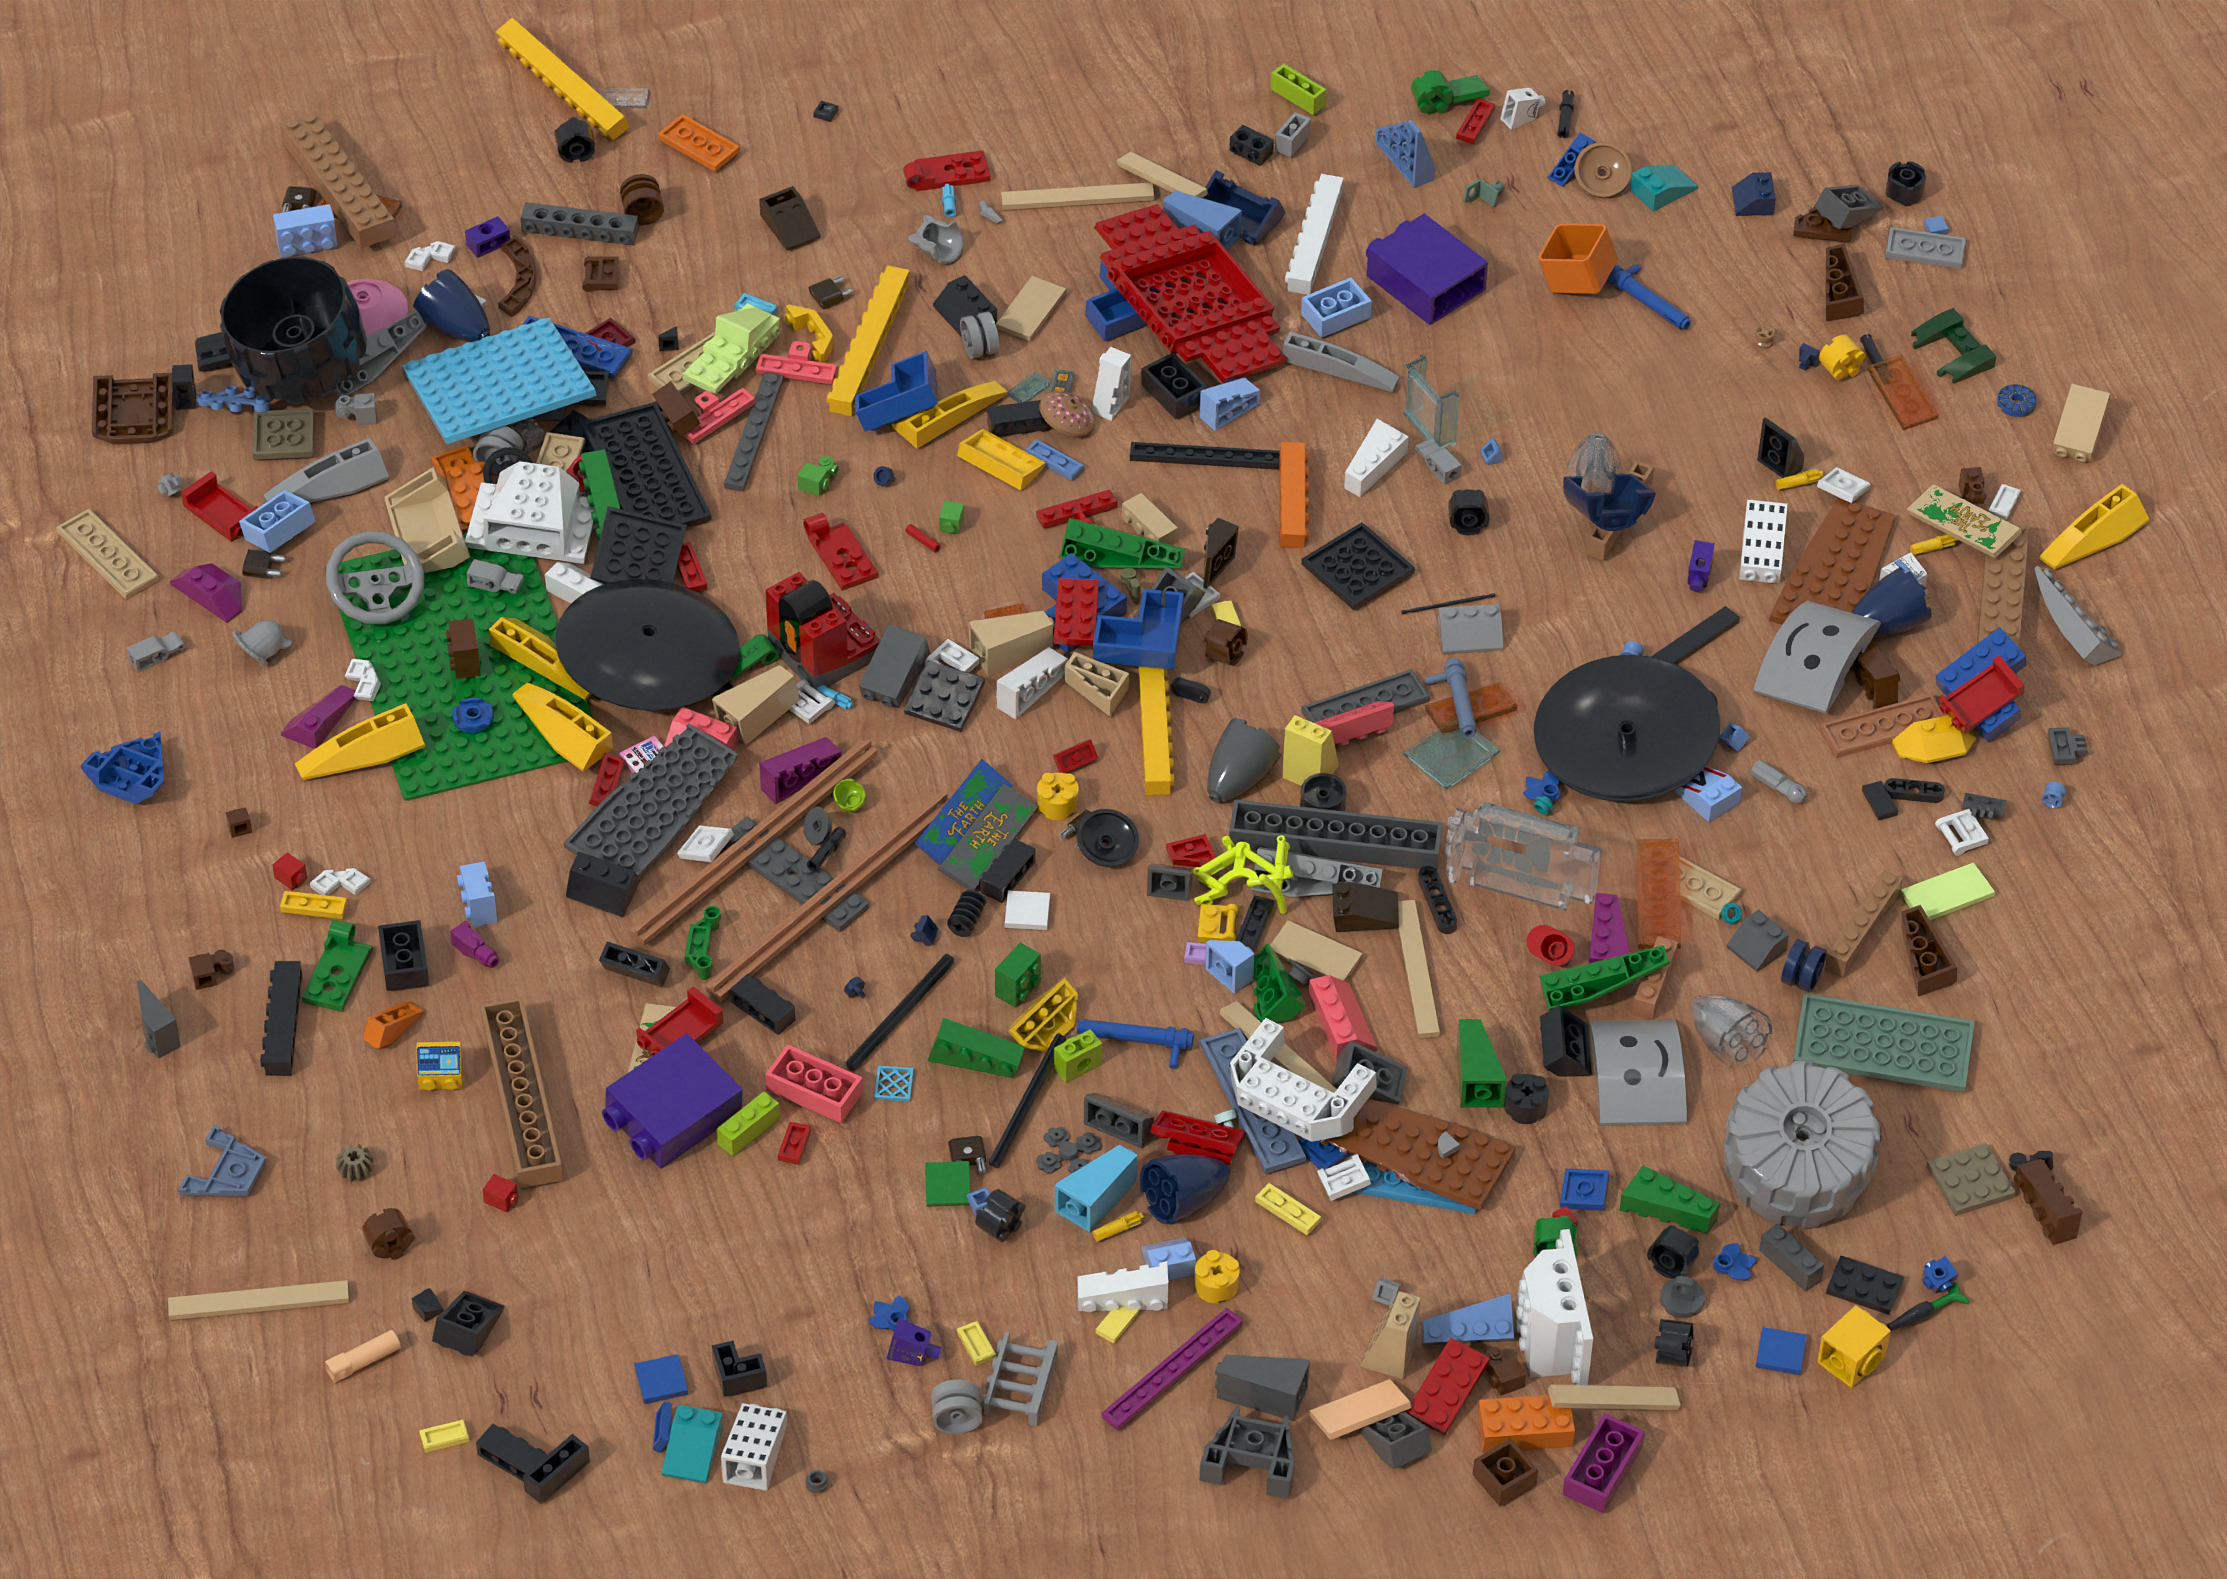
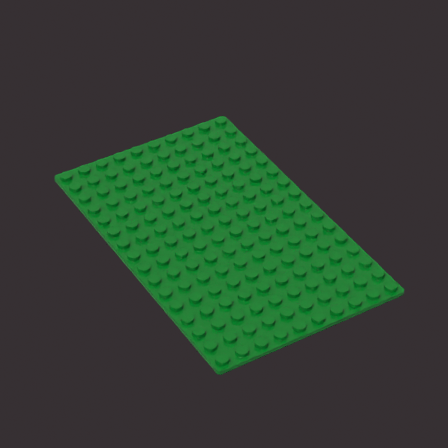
[325,532,593,801]

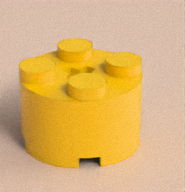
[1819,335,1866,381]
[1037,773,1079,821]
[1194,1250,1239,1304]

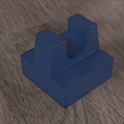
[1799,343,1820,371]
[910,915,939,946]

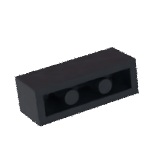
[987,400,1050,437]
[979,838,1036,903]
[599,941,670,988]
[730,974,795,1035]
[476,1423,547,1482]
[523,1434,590,1504]

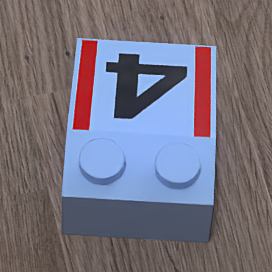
[1674,766,1742,822]

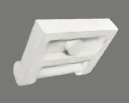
[925,639,979,673]
[789,679,835,724]
[1935,809,1989,856]
[1317,1154,1371,1201]

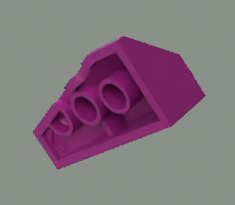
[281,685,356,749]

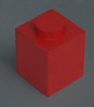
[272,852,307,891]
[482,1174,519,1212]

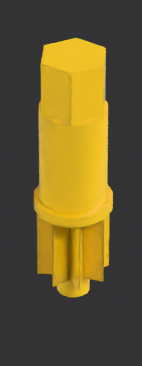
[1775,469,1823,491]
[1910,534,1958,556]
[1092,1211,1144,1242]

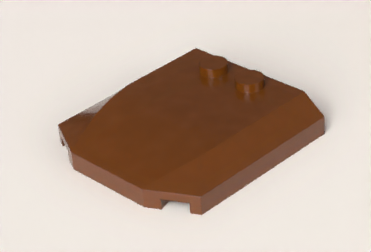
[92,373,173,444]

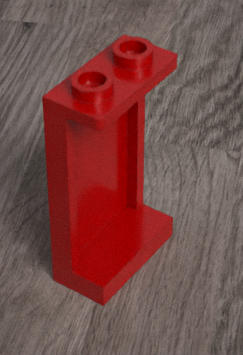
[181,471,259,542]
[1938,655,2024,734]
[636,986,724,1056]

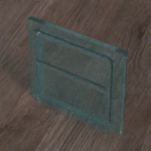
[1403,715,1500,790]

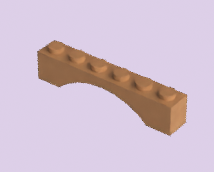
[1585,460,1654,560]
[1825,870,1903,978]

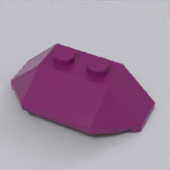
[170,563,242,623]

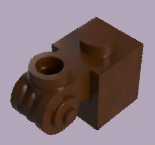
[1958,467,1986,505]
[188,950,234,990]
[1484,1347,1526,1396]

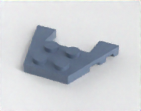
[178,1125,266,1196]

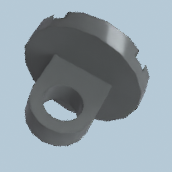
[1660,1276,1705,1318]

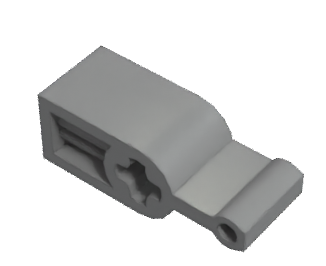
[1415,438,1461,485]
[466,559,524,594]
[127,631,185,672]

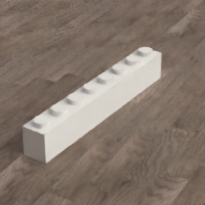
[1285,174,1343,295]

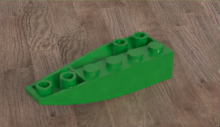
[1059,518,1186,568]
[1539,945,1669,1011]

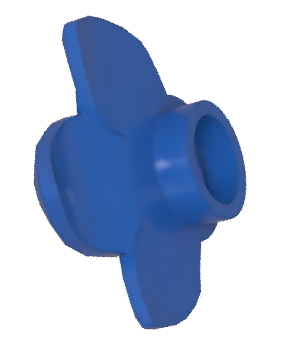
[1523,771,1560,802]
[1713,1243,1756,1281]
[869,1295,909,1331]

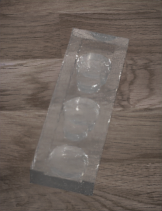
[595,88,651,108]

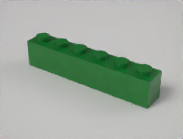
[579,449,620,540]

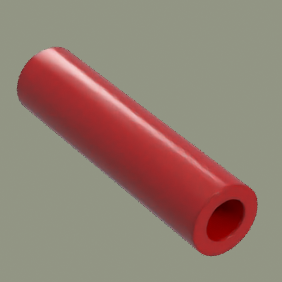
[905,524,941,553]

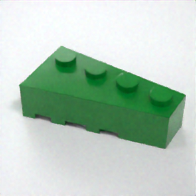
[927,1018,1025,1078]
[1619,1165,1720,1234]

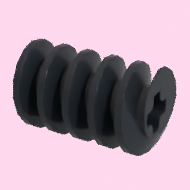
[947,890,987,937]

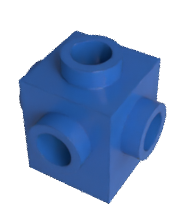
[1922,1256,1958,1293]

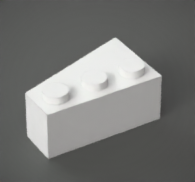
[1091,347,1131,421]

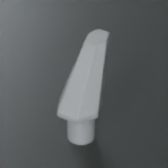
[979,200,1003,224]

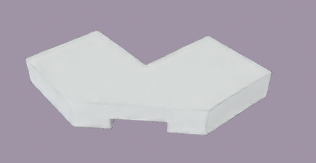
[405,241,456,271]
[345,659,381,701]
[310,868,370,896]

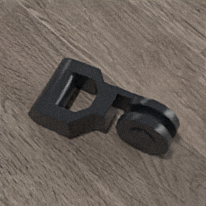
[2009,1151,2053,1171]

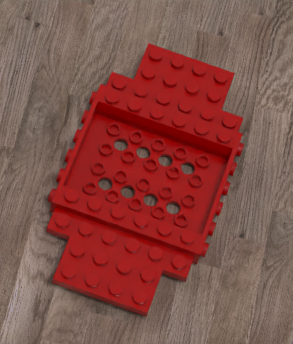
[1094,204,1287,384]

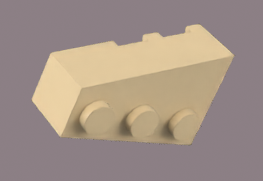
[1065,652,1129,716]

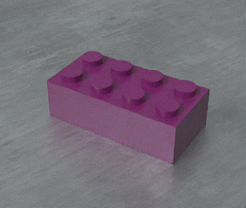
[1562,1413,1645,1513]

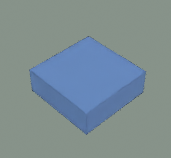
[1923,216,1949,235]

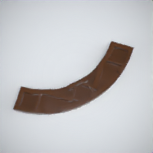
[498,236,536,317]

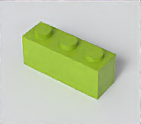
[1271,63,1326,115]
[717,1091,780,1156]

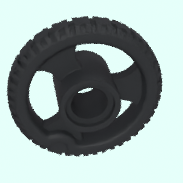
[483,447,533,484]

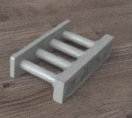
[981,1332,1058,1426]

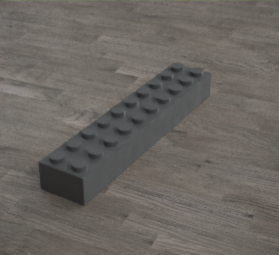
[1229,799,1443,870]

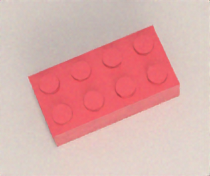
[765,1044,863,1123]

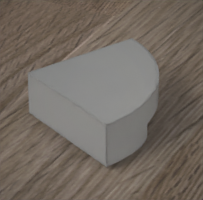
[1438,1131,1460,1159]

